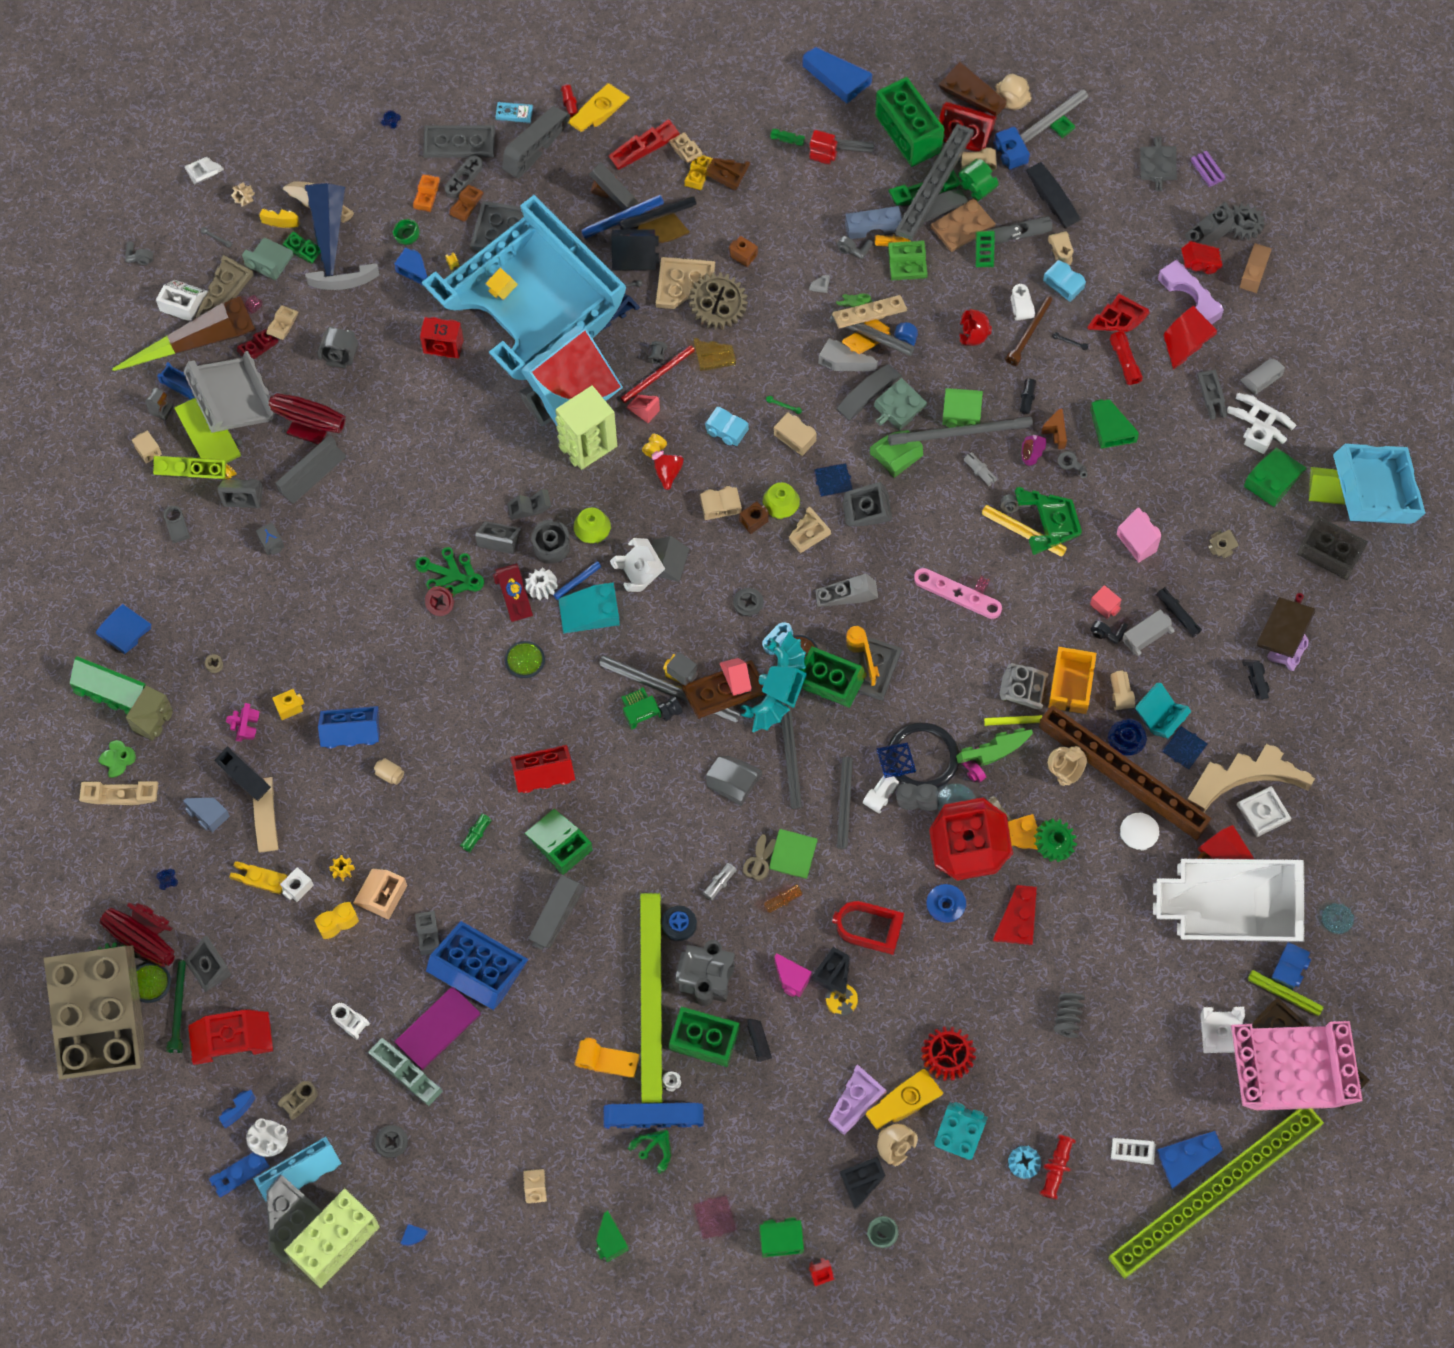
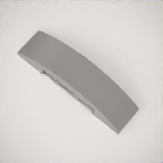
[305,263,379,290]

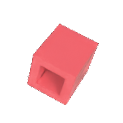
[1090,585,1122,619]

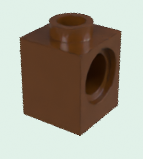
[739,501,769,534]

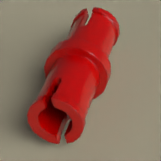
[561,84,578,119]

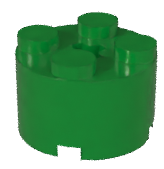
[958,158,999,202]

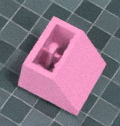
[1116,508,1161,563]

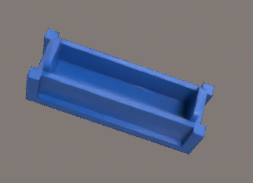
[157,362,195,399]

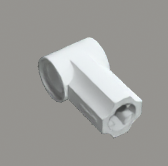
[863,773,899,814]

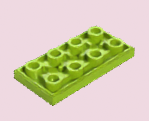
[175,398,241,463]

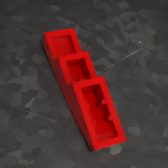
[609,119,680,170]

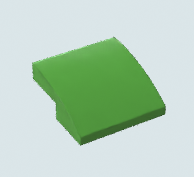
[888,241,927,280]
[769,829,818,879]

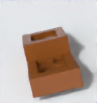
[449,185,484,222]

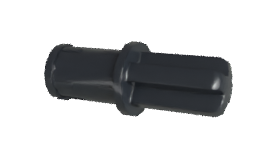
[1020,378,1036,414]

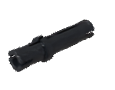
[1156,587,1202,637]

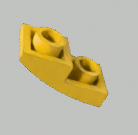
[684,155,713,190]
[259,209,300,228]

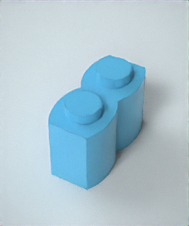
[1043,260,1086,302]
[705,407,749,446]

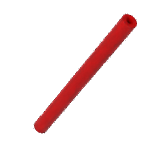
[620,345,695,403]

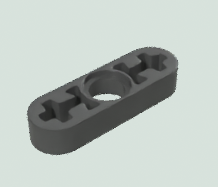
[445,156,483,198]

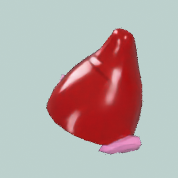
[652,451,684,490]

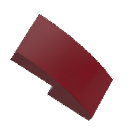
[237,328,279,360]

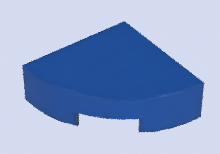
[401,1224,428,1246]

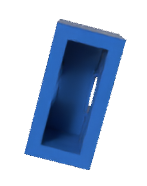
[993,126,1030,170]

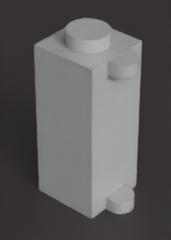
[1122,610,1175,656]

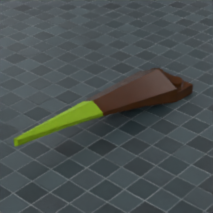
[112,296,256,371]

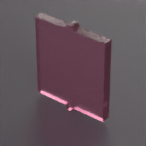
[694,1196,736,1240]

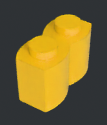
[314,902,359,939]

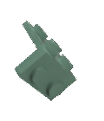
[242,238,293,280]

